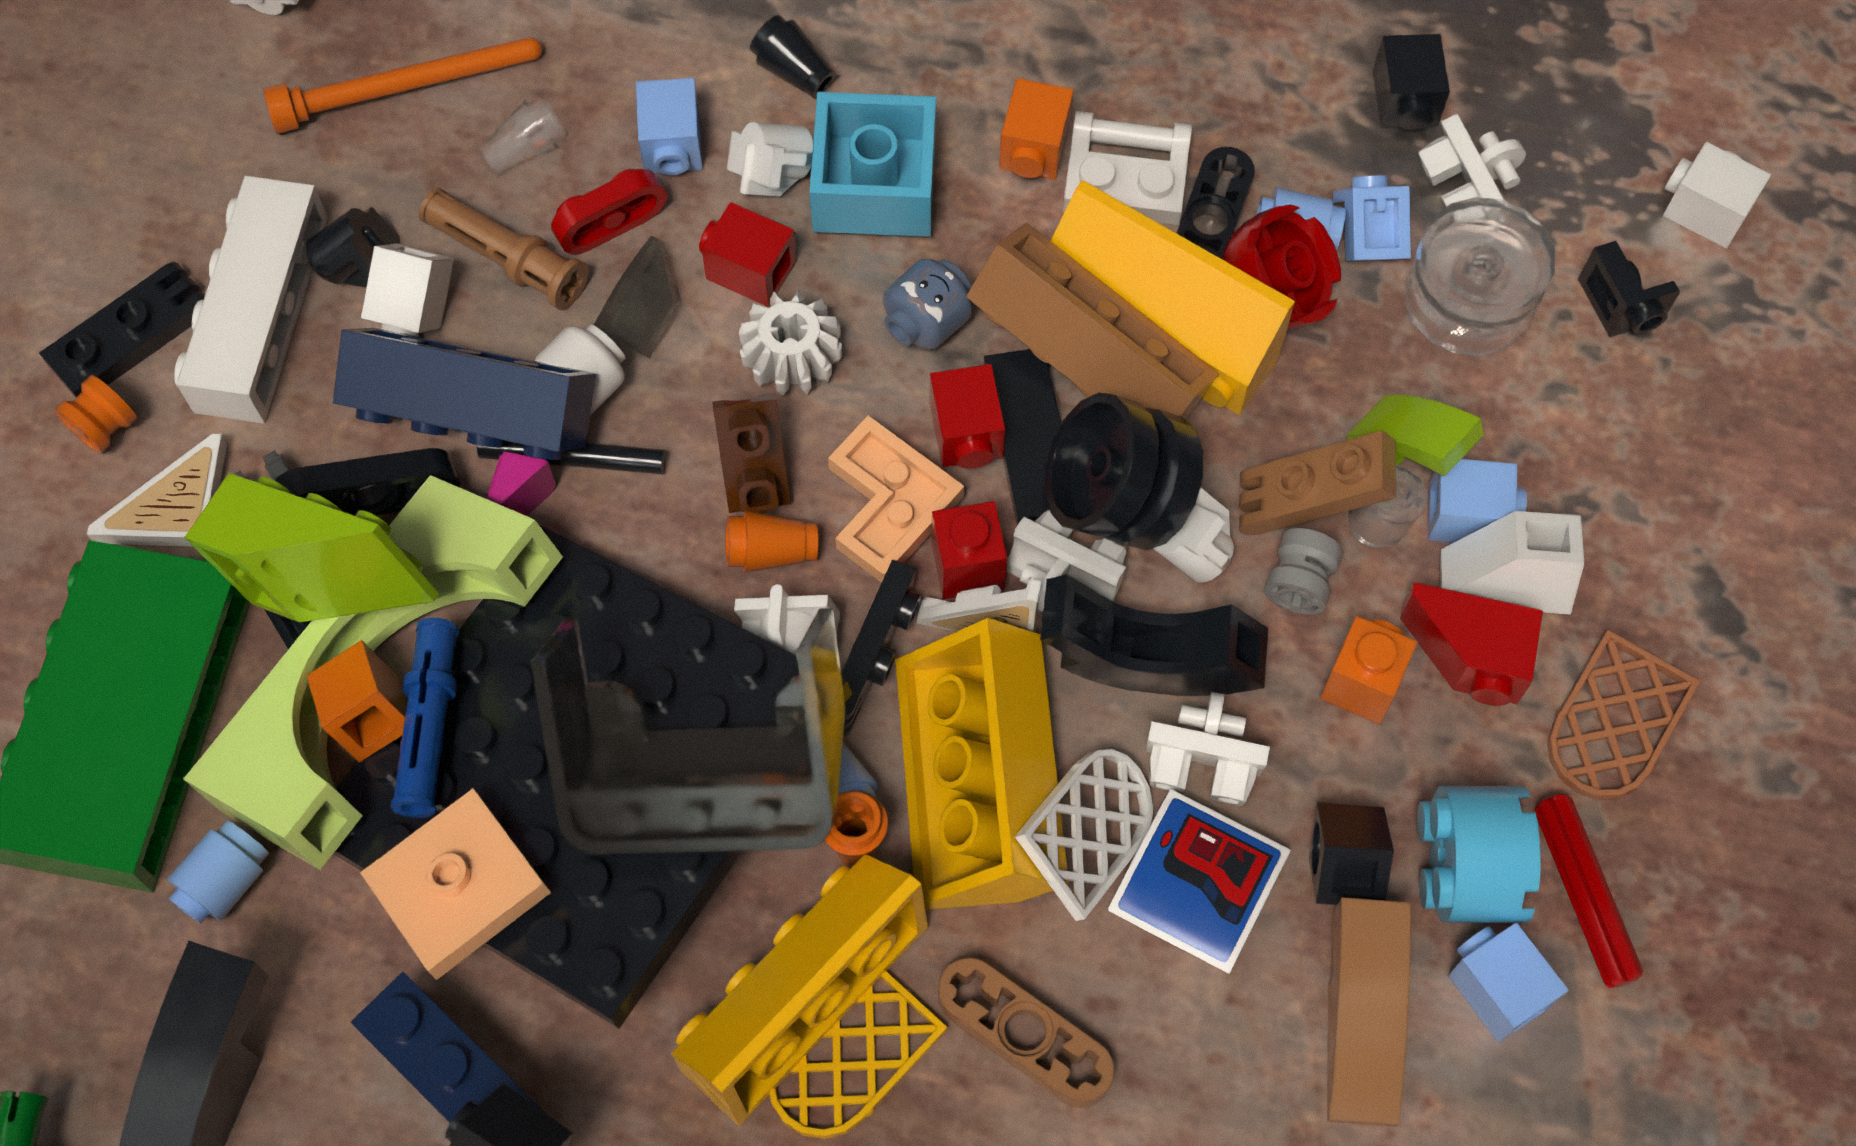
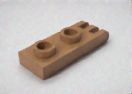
[1239,430,1396,535]

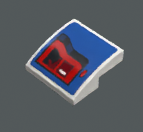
[1108,789,1291,973]

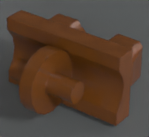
[712,393,791,513]

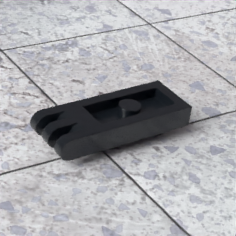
[39,262,206,398]
[830,559,921,738]

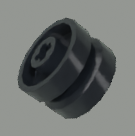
[1045,392,1203,550]

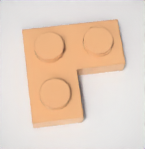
[828,415,965,583]

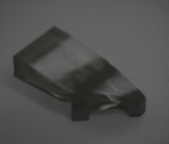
[594,235,682,359]

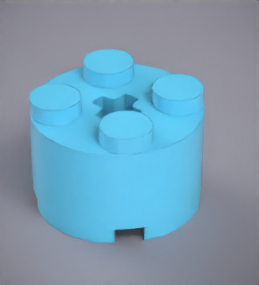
[1417,786,1541,923]

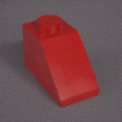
[1400,582,1543,706]

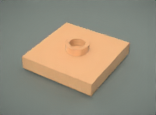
[360,788,551,980]

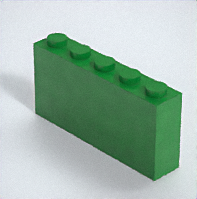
[0,540,250,893]

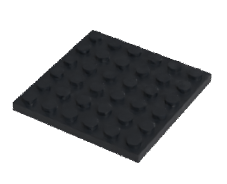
[333,525,852,1029]

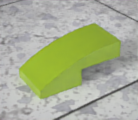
[1347,394,1484,476]

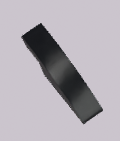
[119,941,269,1146]

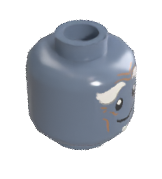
[883,259,972,349]

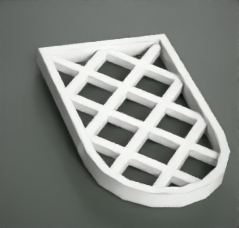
[1015,749,1153,921]

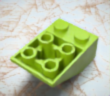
[184,473,439,623]

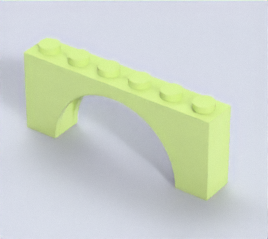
[184,475,563,870]

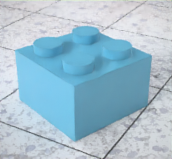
[809,92,936,237]

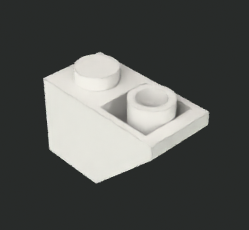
[1439,511,1584,615]

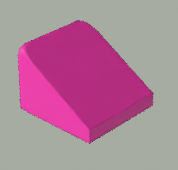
[486,451,556,516]

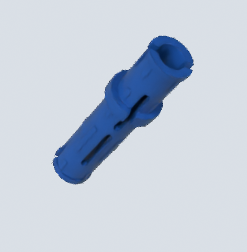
[390,618,459,818]

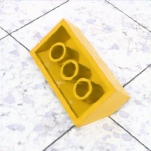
[1051,180,1295,416]
[895,618,1069,910]
[671,854,928,1127]

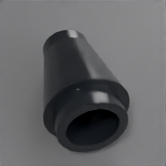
[750,15,836,99]

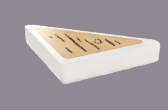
[87,434,227,547]
[917,577,1042,632]

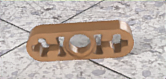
[938,958,1114,1108]

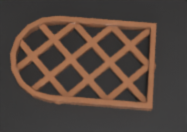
[1547,629,1700,800]

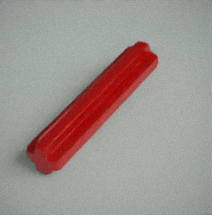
[1535,794,1643,988]

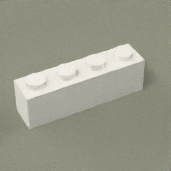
[174,176,328,424]

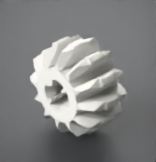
[739,289,842,397]

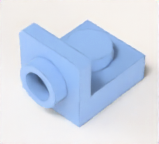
[1333,175,1411,261]

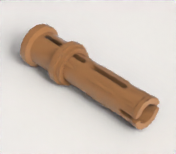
[419,188,589,310]

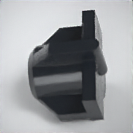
[306,206,398,288]

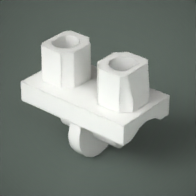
[1417,114,1526,231]
[1006,510,1126,612]
[1144,692,1270,806]

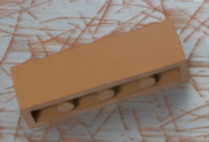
[966,222,1219,420]

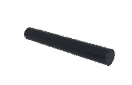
[477,441,666,474]

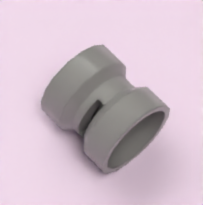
[1264,528,1344,615]

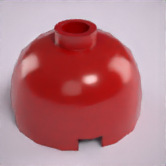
[1222,204,1341,330]

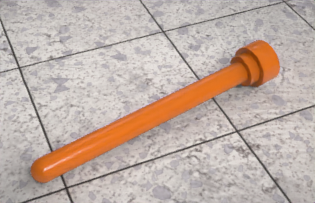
[263,37,542,134]

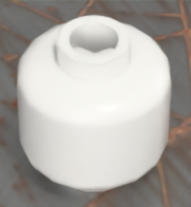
[534,324,625,415]

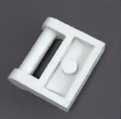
[1063,111,1192,225]

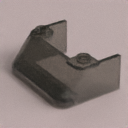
[531,608,845,854]

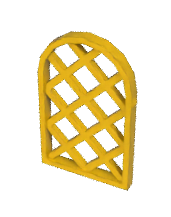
[769,971,947,1139]

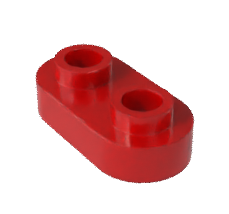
[551,169,667,254]

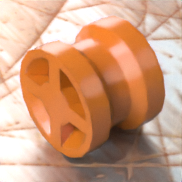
[54,375,137,454]

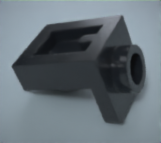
[1578,241,1680,338]

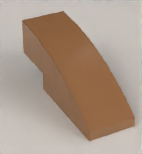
[1327,898,1411,1127]

